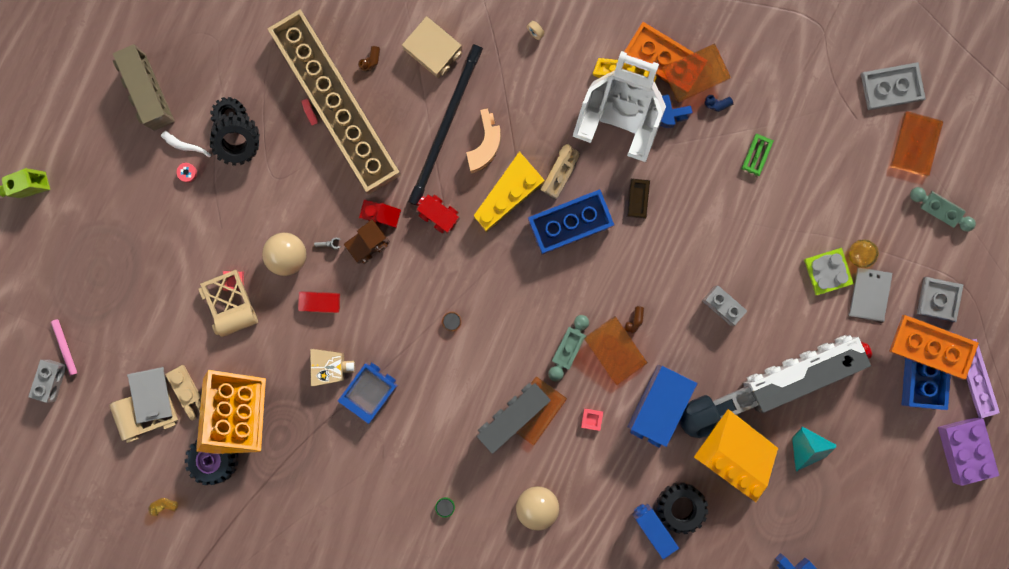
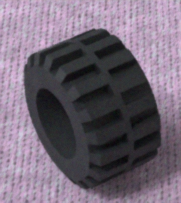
[210,112,260,166]
[657,483,708,534]

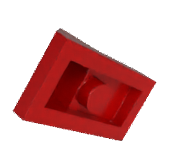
[359,200,401,228]

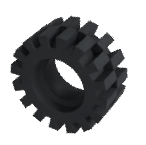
[210,97,248,134]

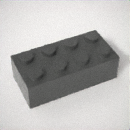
[477,382,551,454]

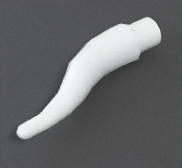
[161,131,211,157]

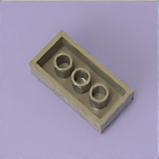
[112,44,175,131]

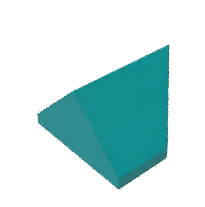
[792,426,836,472]

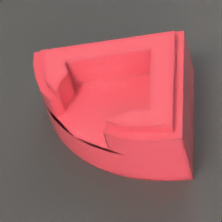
[301,99,318,125]

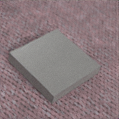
[917,277,963,322]

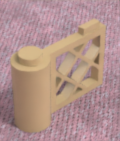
[198,270,258,337]
[109,392,178,443]

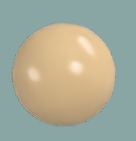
[262,233,306,276]
[516,486,559,531]

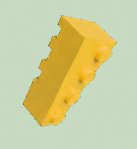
[474,151,545,232]

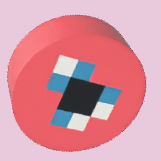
[176,163,197,182]

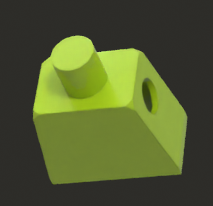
[0,168,51,198]

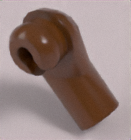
[358,46,380,71]
[625,306,644,334]

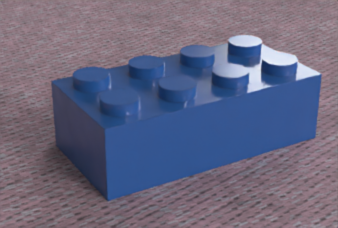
[528,189,614,255]
[901,332,954,410]

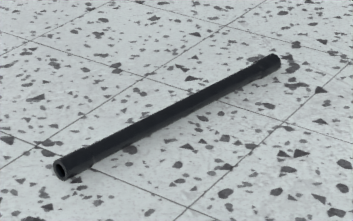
[408,44,483,206]

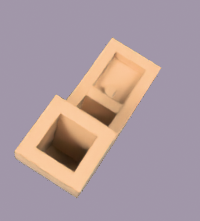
[466,108,500,173]

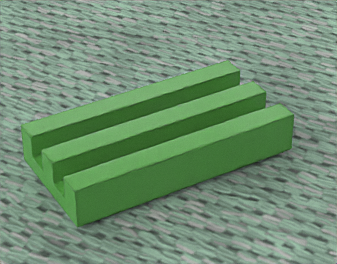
[741,133,774,176]

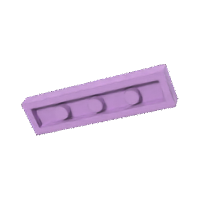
[966,339,1000,418]

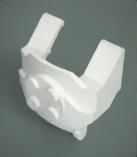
[573,51,666,162]

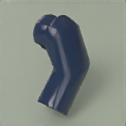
[705,95,734,112]

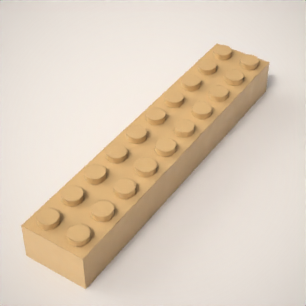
[268,9,401,195]

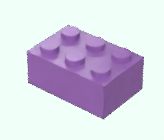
[938,417,999,486]

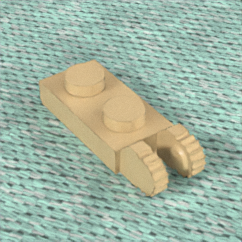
[541,144,580,199]
[165,365,201,421]

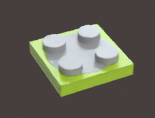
[804,248,854,295]

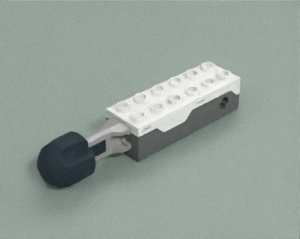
[680,335,872,438]

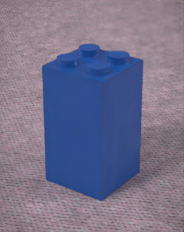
[627,365,698,448]

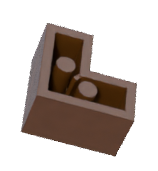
[344,220,390,264]

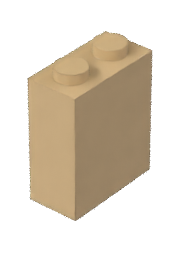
[402,16,462,78]

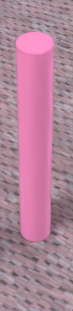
[51,319,77,376]

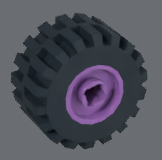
[185,440,239,485]

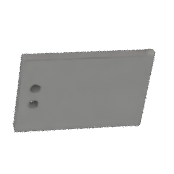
[849,267,893,322]
[127,367,172,423]

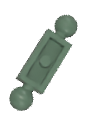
[910,187,976,232]
[548,315,589,382]

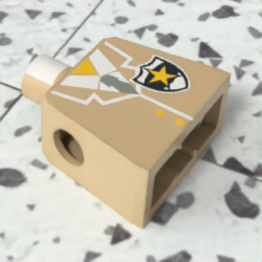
[310,349,355,386]

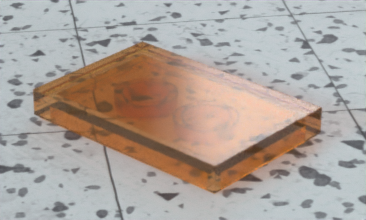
[662,43,731,103]
[890,111,943,177]
[583,316,647,385]
[516,376,567,445]

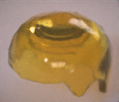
[848,239,879,268]

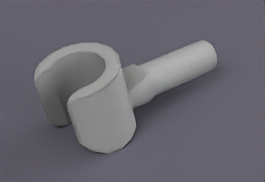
[314,237,341,250]

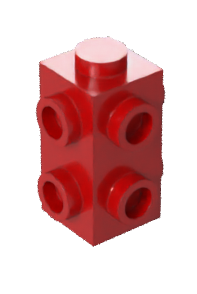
[417,194,460,234]

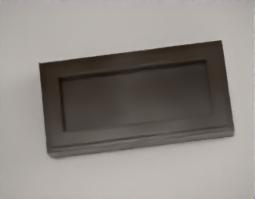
[627,178,650,219]

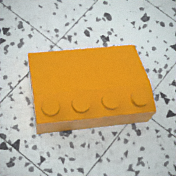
[196,370,266,454]
[694,409,778,502]

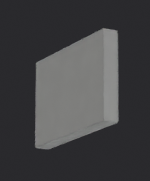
[861,62,926,110]

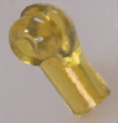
[148,498,178,516]

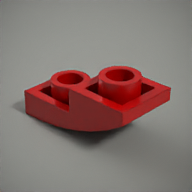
[298,291,340,313]

